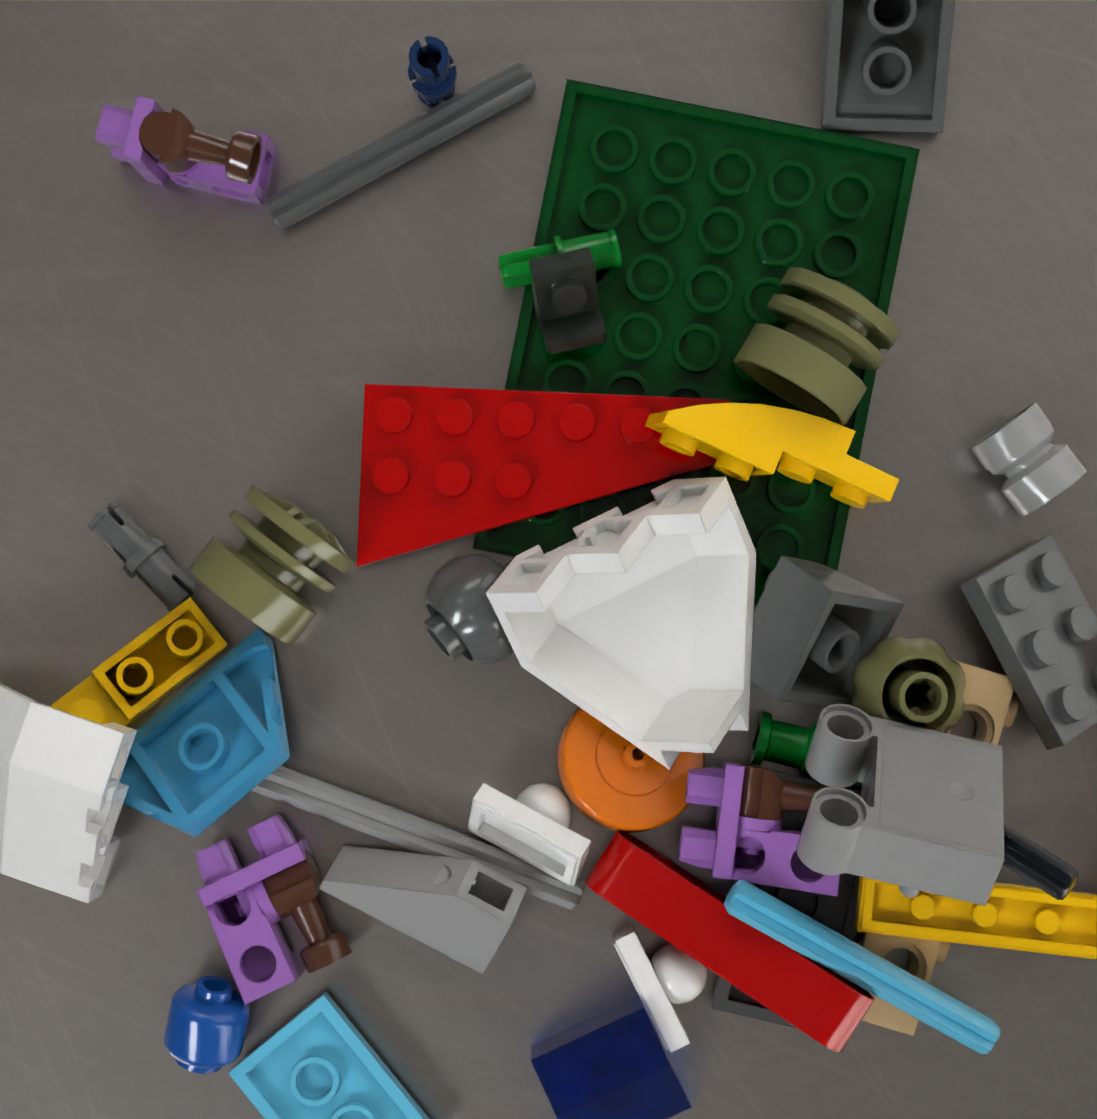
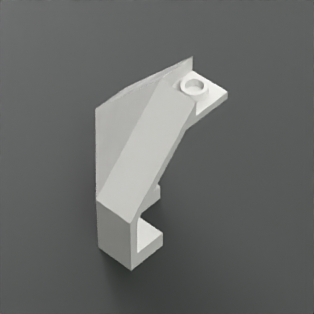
[486,477,756,770]
[0,683,137,904]

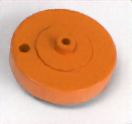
[557,707,705,833]

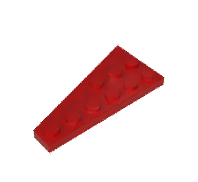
[356,384,730,567]

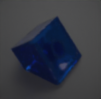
[531,995,692,1119]

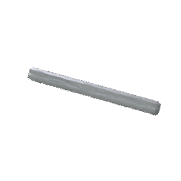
[251,766,585,910]

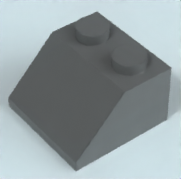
[751,556,904,706]

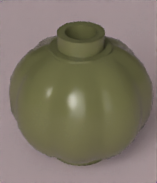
[851,636,966,733]

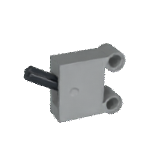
[796,704,1079,906]

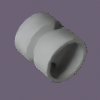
[971,402,1087,517]

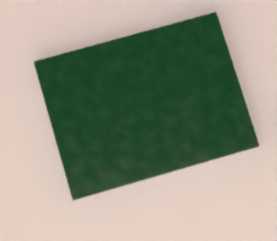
[473,79,920,606]

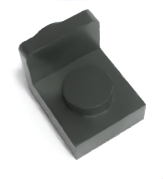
[529,247,607,354]

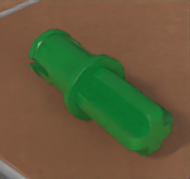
[498,229,622,289]

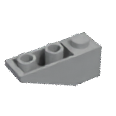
[319,845,527,974]

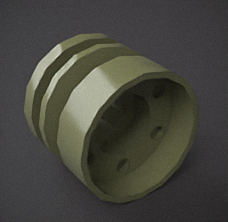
[733,267,901,426]
[189,484,356,645]

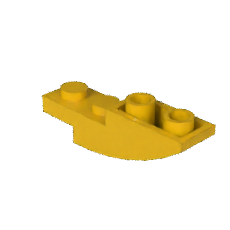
[645,403,899,509]
[50,597,228,727]

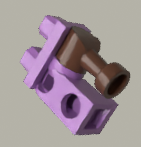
[95,96,278,206]
[678,761,849,897]
[195,814,353,1005]

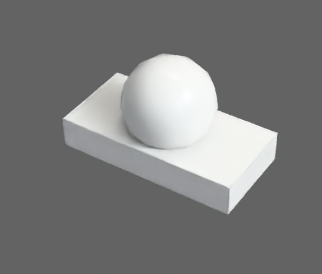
[468,782,591,886]
[612,923,708,1053]

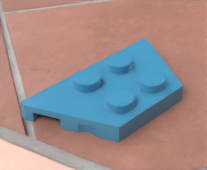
[119,628,290,837]

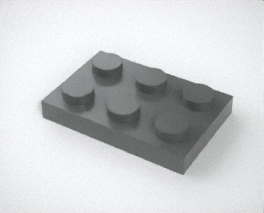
[960,534,1097,750]

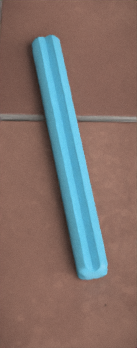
[724,880,1001,1054]

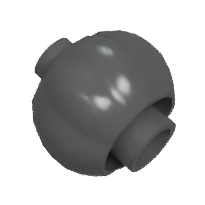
[422,554,514,664]

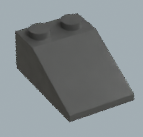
[822,0,955,133]

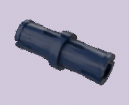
[408,36,457,108]

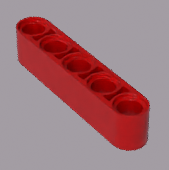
[585,830,875,1053]

